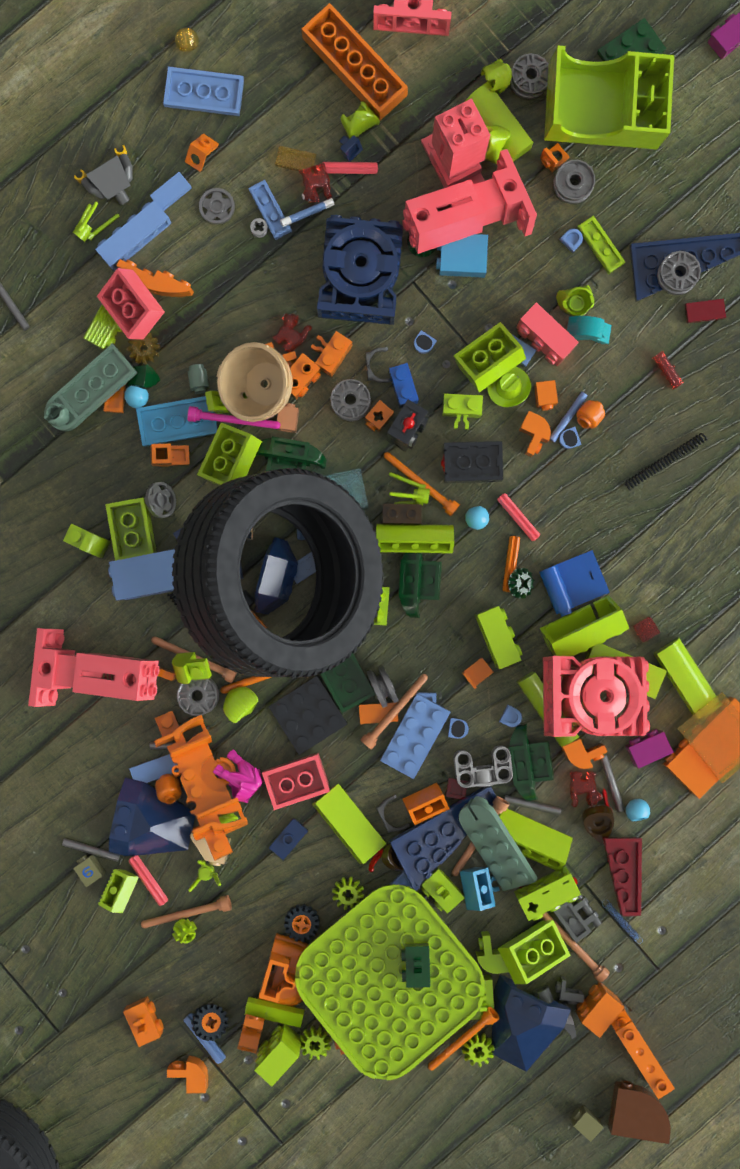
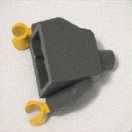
[74,145,133,206]

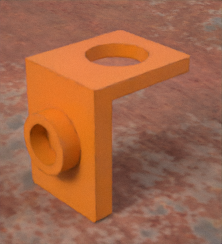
[185,134,219,172]
[540,143,570,172]
[462,657,493,689]

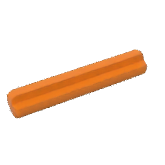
[503,536,520,592]

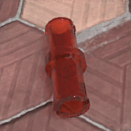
[653,351,684,390]

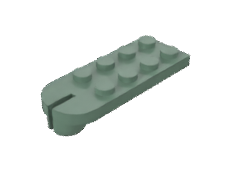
[44,343,138,431]
[459,796,538,891]

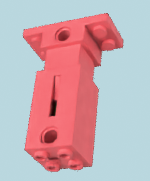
[373,0,451,36]
[421,98,490,188]
[402,149,537,254]
[28,628,159,707]

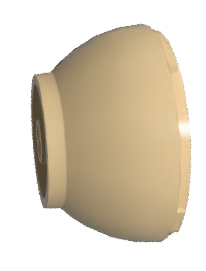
[216,342,293,422]

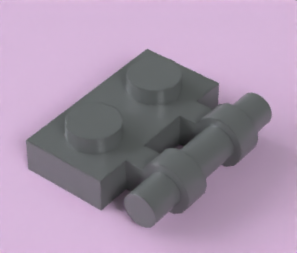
[554,894,602,943]

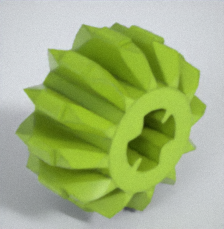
[332,876,364,910]
[299,1025,332,1060]
[461,1033,495,1067]

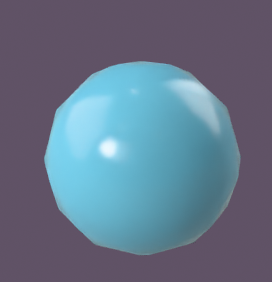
[124,385,149,408]
[465,506,489,530]
[625,799,650,821]

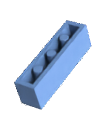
[95,200,171,271]

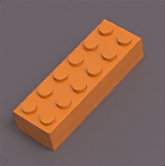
[301,3,408,121]

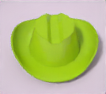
[487,367,531,407]

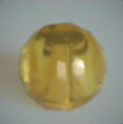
[175,28,199,52]

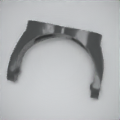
[365,347,391,383]
[376,794,411,833]

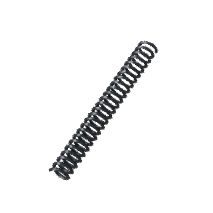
[625,433,708,491]

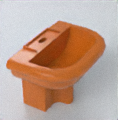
[258,933,308,1007]

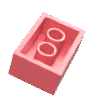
[97,268,165,340]
[516,302,579,366]
[262,753,330,810]

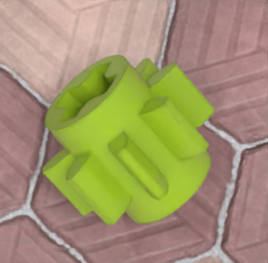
[172,919,197,943]

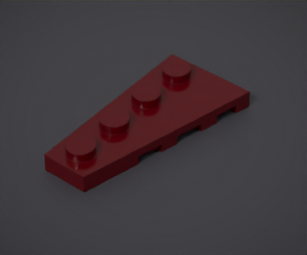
[603,837,642,916]

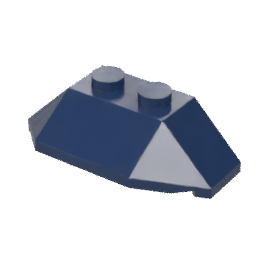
[254,537,298,615]

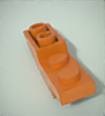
[116,259,194,297]

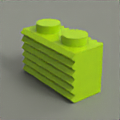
[83,305,122,350]
[98,869,139,913]

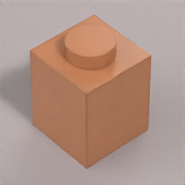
[277,403,299,433]

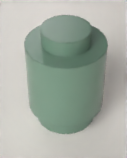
[187,364,209,394]

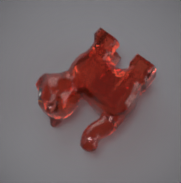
[299,163,332,203]
[272,313,312,353]
[570,771,602,807]

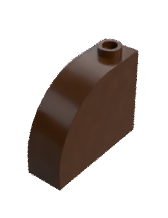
[608,1080,671,1144]

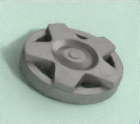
[199,188,235,225]
[144,482,176,518]

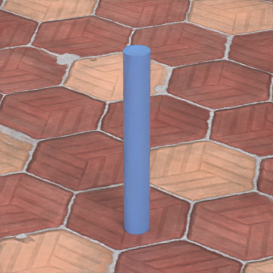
[549,392,588,443]

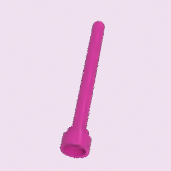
[188,406,280,429]

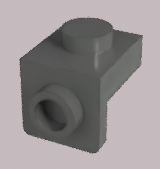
[555,976,584,1004]

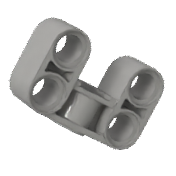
[453,745,513,788]

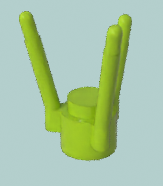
[73,202,119,242]
[389,472,430,506]
[188,860,221,892]

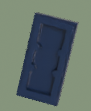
[269,818,308,860]

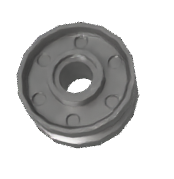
[510,53,548,100]
[553,160,595,204]
[657,251,701,295]
[330,379,371,421]
[367,665,399,708]
[177,678,219,716]

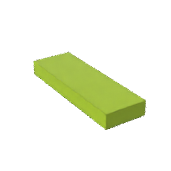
[577,215,625,274]
[244,997,305,1028]

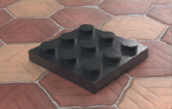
[269,676,348,755]

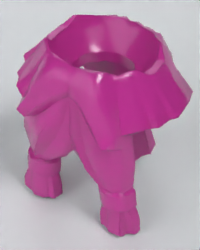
[213,749,264,803]

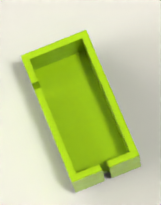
[540,595,629,656]

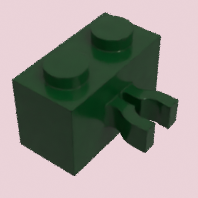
[401,943,430,988]

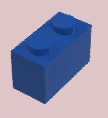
[389,363,419,408]

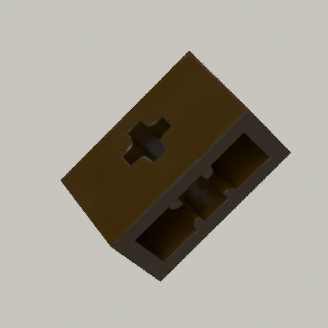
[382,504,422,524]

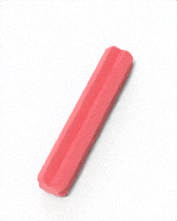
[322,162,378,174]
[497,493,540,541]
[128,855,168,906]

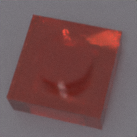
[633,616,660,643]

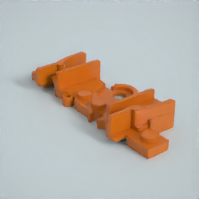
[154,711,248,861]

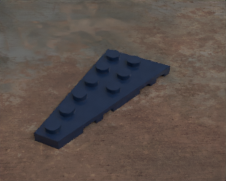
[630,233,740,302]
[389,786,496,891]

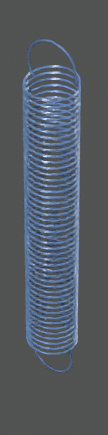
[602,900,643,944]

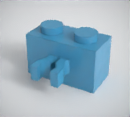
[460,867,500,911]

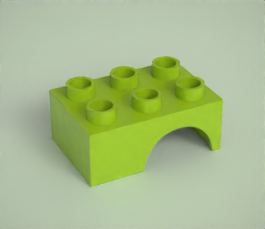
[544,45,674,149]

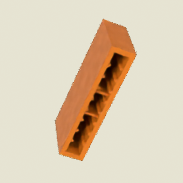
[663,697,740,799]

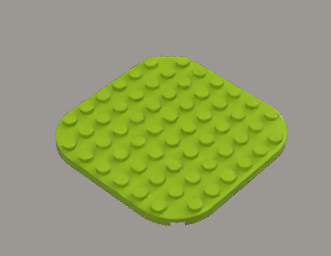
[295,884,485,1080]

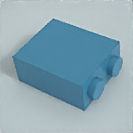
[436,234,488,278]

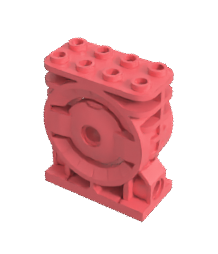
[543,656,650,737]

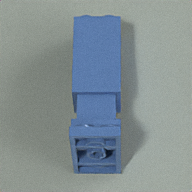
[108,549,243,600]

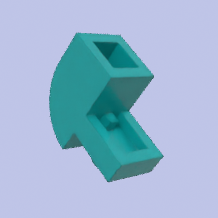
[567,316,612,344]

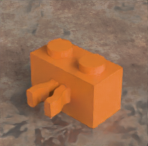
[311,331,353,377]
[402,783,449,825]
[123,996,164,1047]

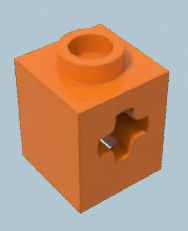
[534,380,558,411]
[365,400,394,432]

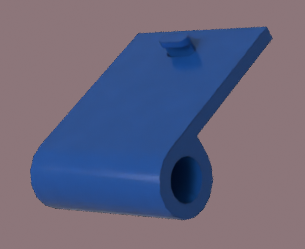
[539,550,610,617]

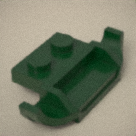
[256,436,327,471]
[399,553,442,618]
[508,724,554,801]

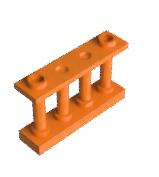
[611,1009,675,1100]

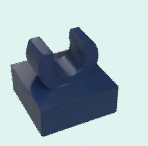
[339,135,363,162]

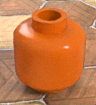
[576,400,605,429]
[155,774,182,804]

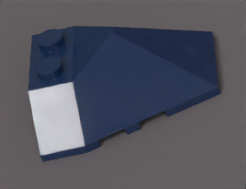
[109,777,196,856]
[492,974,571,1072]

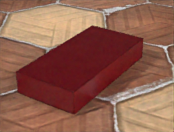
[685,299,726,323]

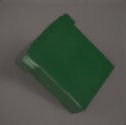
[127,364,160,388]

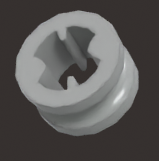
[250,218,268,238]

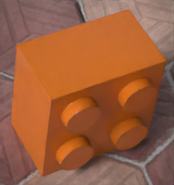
[576,983,625,1038]

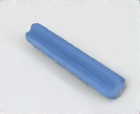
[184,1013,226,1064]

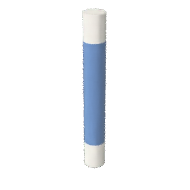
[280,198,335,227]

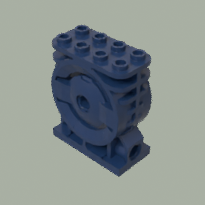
[317,215,403,325]

